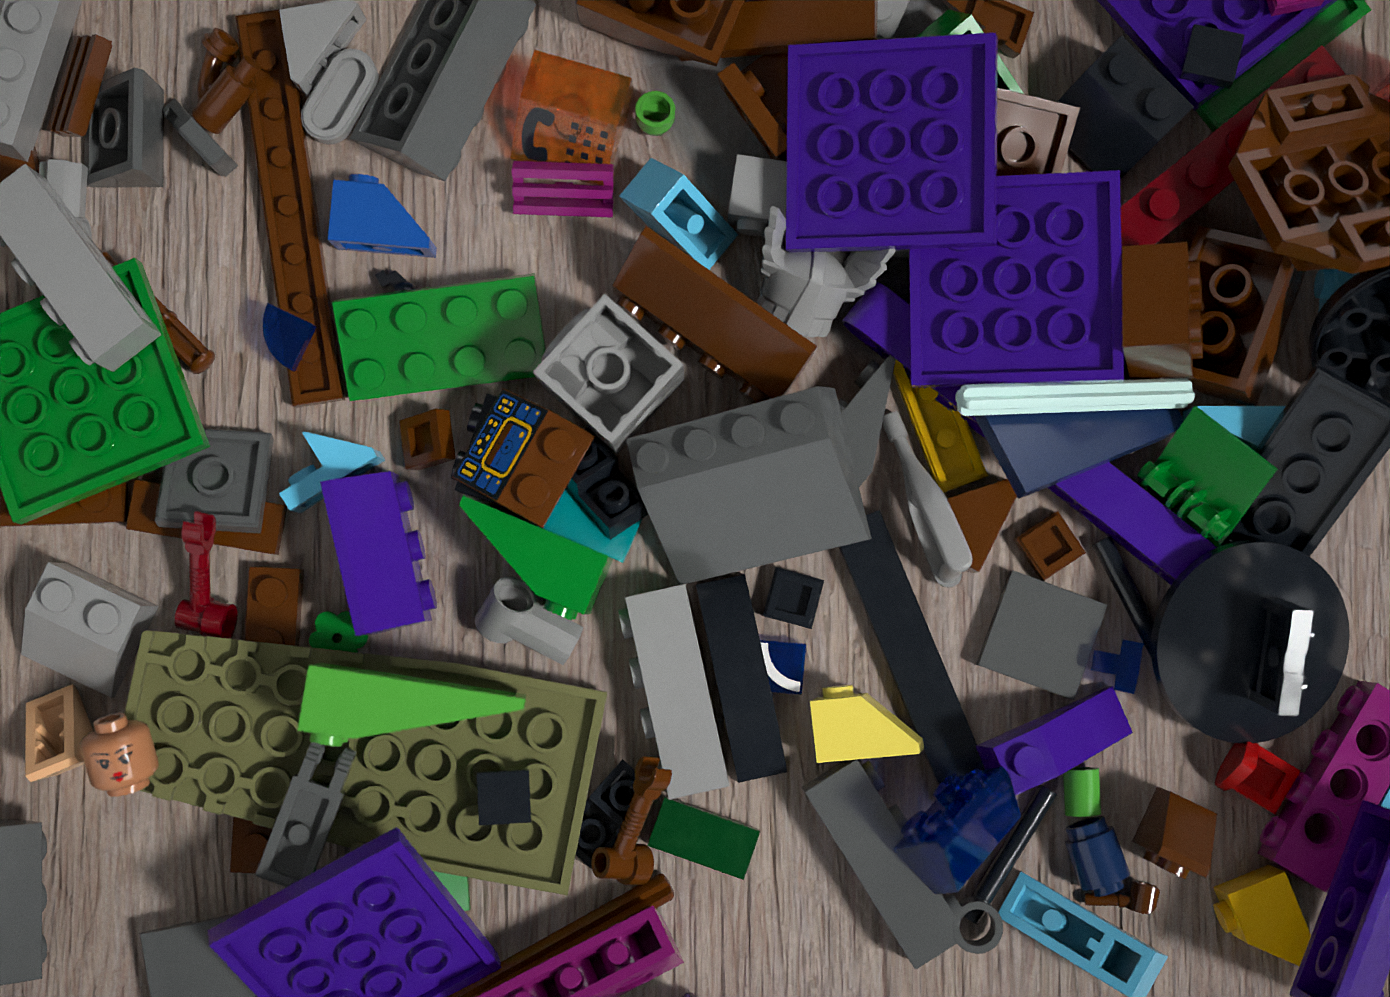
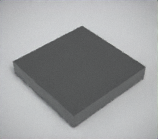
[155,429,274,533]
[976,570,1108,700]

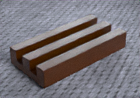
[47,34,113,137]

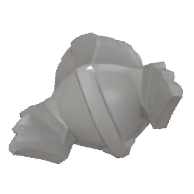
[757,206,896,338]

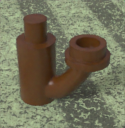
[192,28,261,134]

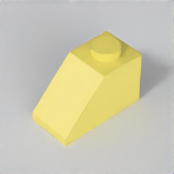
[810,685,924,763]

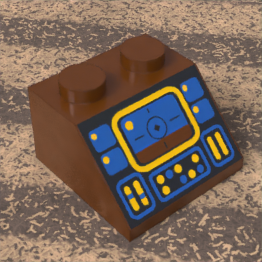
[452,388,595,528]

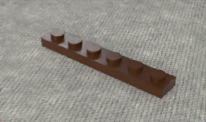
[230,566,304,874]

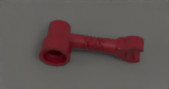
[175,511,238,639]

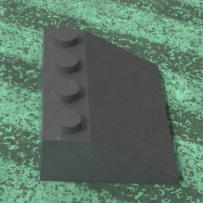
[626,386,871,585]

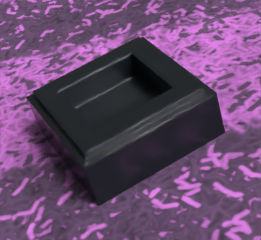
[1180,24,1245,89]
[762,567,824,629]
[477,769,531,826]

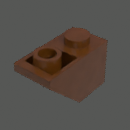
[1132,786,1217,879]

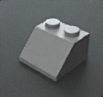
[21,562,159,698]

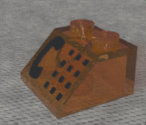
[510,49,634,186]

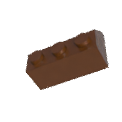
[1169,226,1306,406]

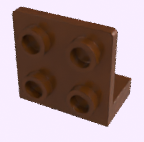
[717,53,788,161]

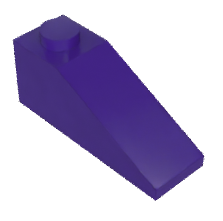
[976,686,1133,797]

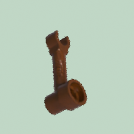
[591,756,672,885]

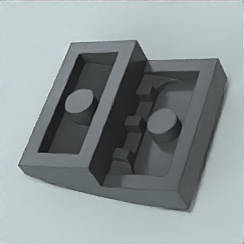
[139,911,257,997]

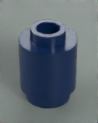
[1065,816,1130,897]

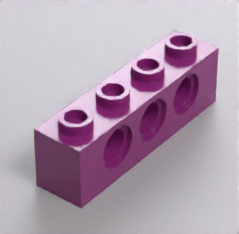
[1257,681,1390,893]
[477,906,684,997]

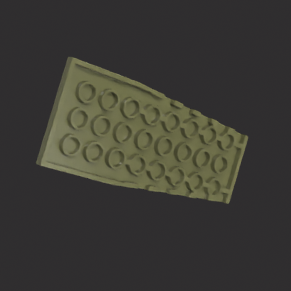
[125,630,607,896]

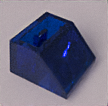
[893,766,1021,894]

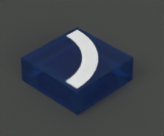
[760,640,806,695]

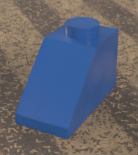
[327,174,437,258]

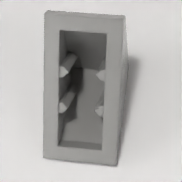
[279,0,367,97]

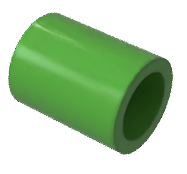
[1063,767,1101,817]

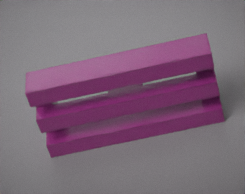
[512,161,614,218]

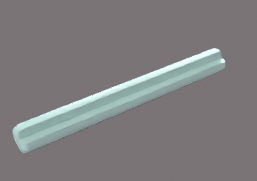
[955,378,1195,416]

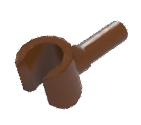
[1085,880,1160,914]

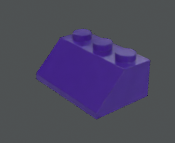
[320,471,437,636]

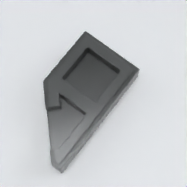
[162,98,238,177]

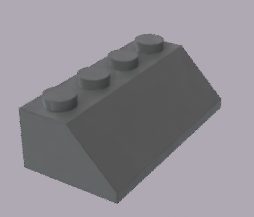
[350,0,536,181]

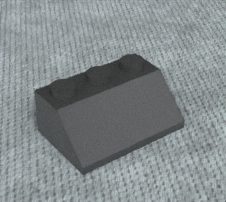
[0,819,47,986]

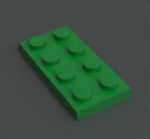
[332,273,546,402]

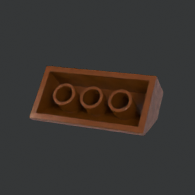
[612,226,817,404]

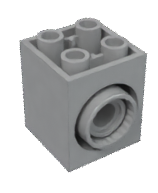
[533,294,684,454]

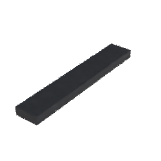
[839,510,995,811]

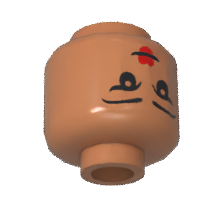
[80,713,159,797]

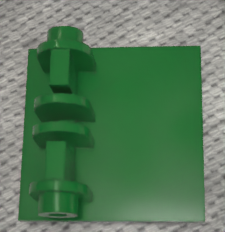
[1137,406,1278,547]

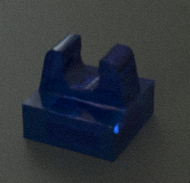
[1091,640,1144,694]

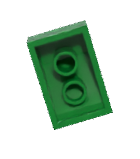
[459,496,613,620]

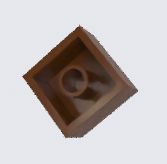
[1122,242,1203,379]

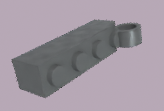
[802,759,1003,970]

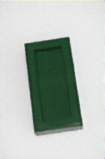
[648,796,761,880]

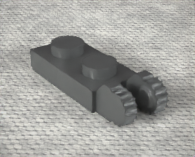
[255,742,356,887]

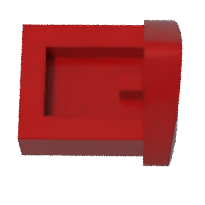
[1214,741,1300,814]

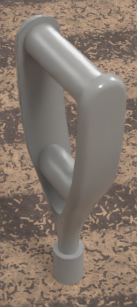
[882,411,973,588]

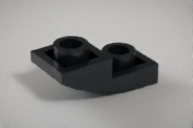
[567,428,649,540]
[576,759,654,869]

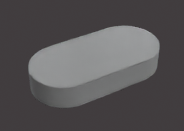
[301,49,379,145]

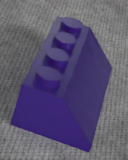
[1289,800,1390,997]

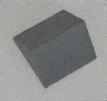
[84,68,164,188]

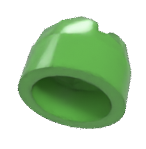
[635,91,675,136]

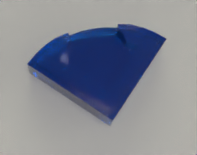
[263,303,317,372]

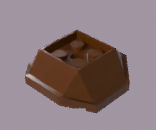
[1228,74,1390,274]

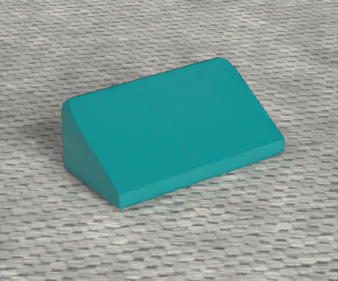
[529,487,643,563]

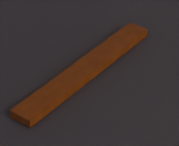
[235,8,345,408]

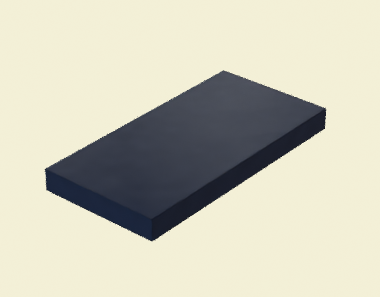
[974,351,1184,499]

